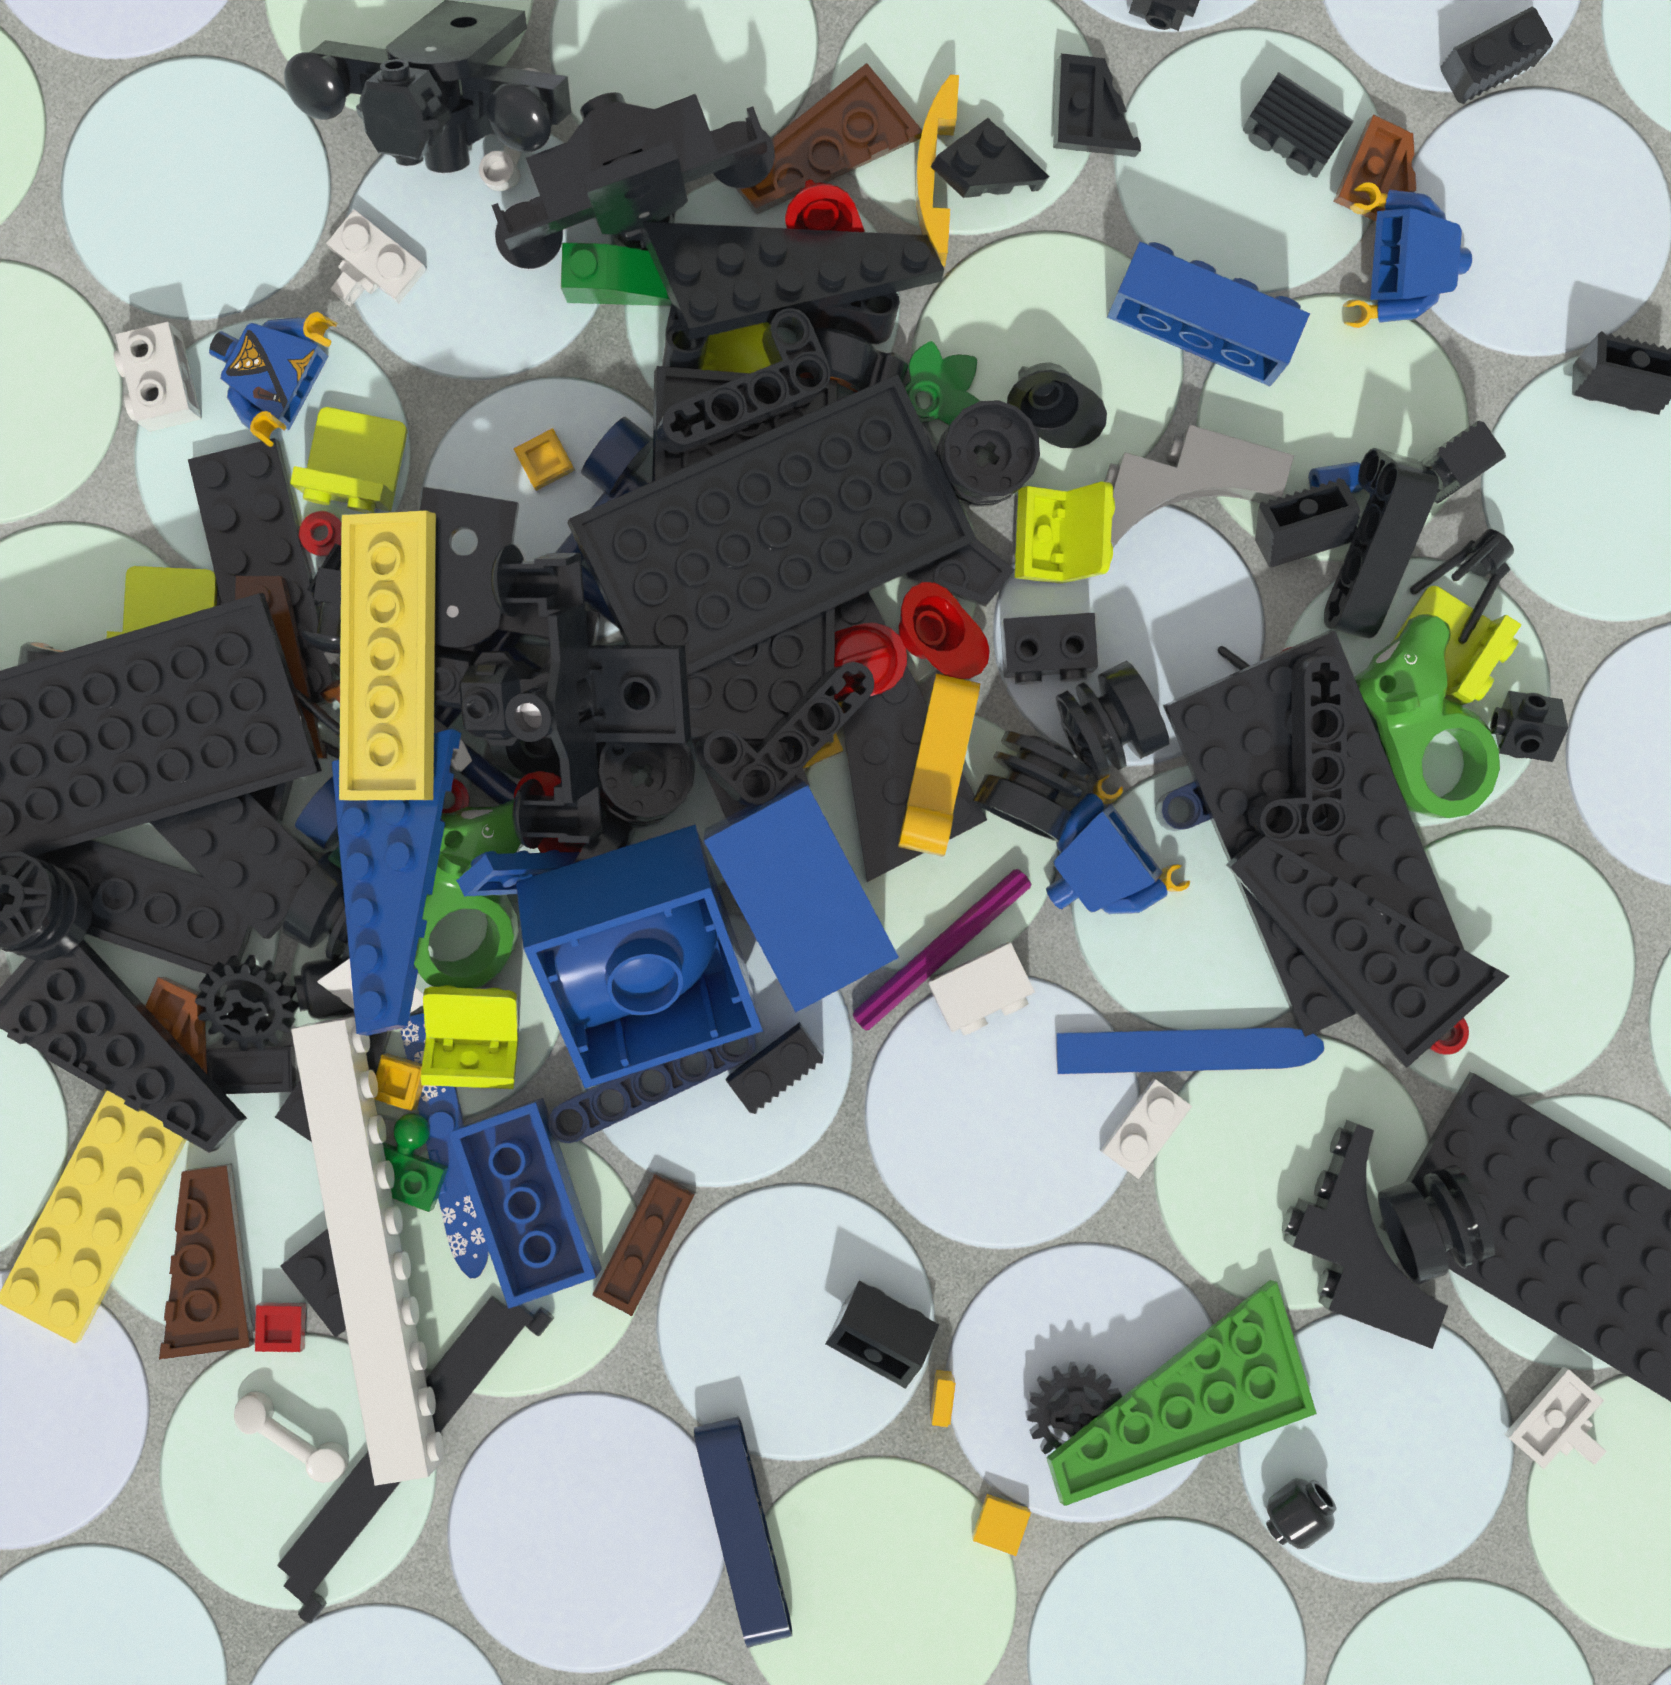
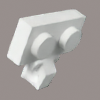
[326,209,427,307]
[1504,1366,1607,1469]

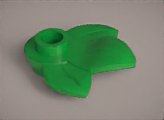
[905,341,980,425]

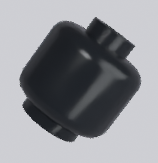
[294,957,354,1020]
[1266,1478,1337,1549]

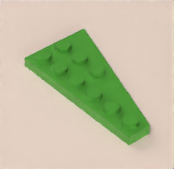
[1046,1280,1317,1506]

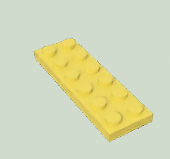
[339,511,436,801]
[0,1091,187,1343]

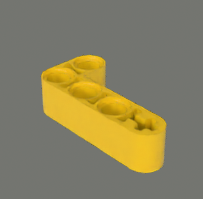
[898,673,981,857]

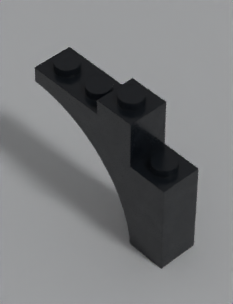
[1282,1120,1448,1349]

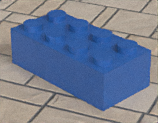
[1107,242,1310,387]
[448,1098,602,1309]

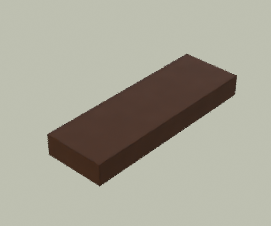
[592,1172,696,1316]

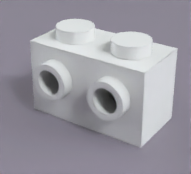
[114,322,202,432]
[926,942,1035,1036]

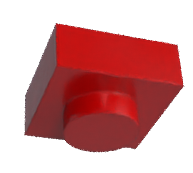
[255,1302,306,1352]

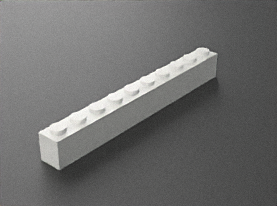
[291,1016,444,1486]

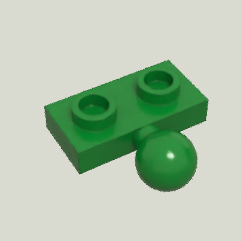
[383,1113,448,1212]

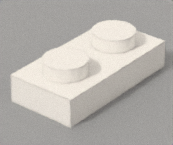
[1100,1078,1192,1179]

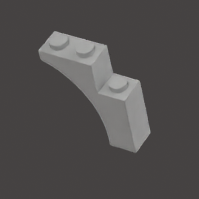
[1104,425,1294,548]

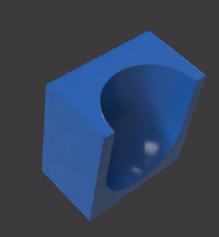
[703,778,899,1013]
[516,824,763,1089]

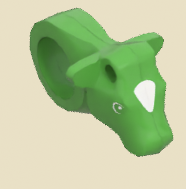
[1355,614,1500,818]
[414,799,524,988]

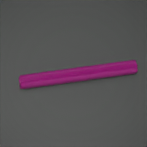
[852,869,1032,1031]

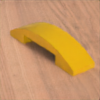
[915,74,959,267]

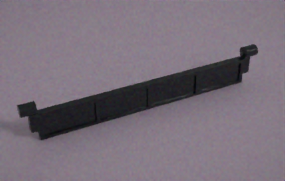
[277,1296,554,1624]

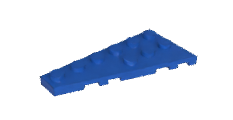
[332,729,462,1036]

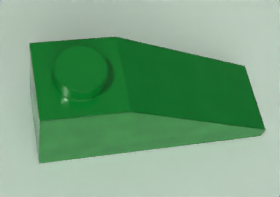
[561,243,671,306]

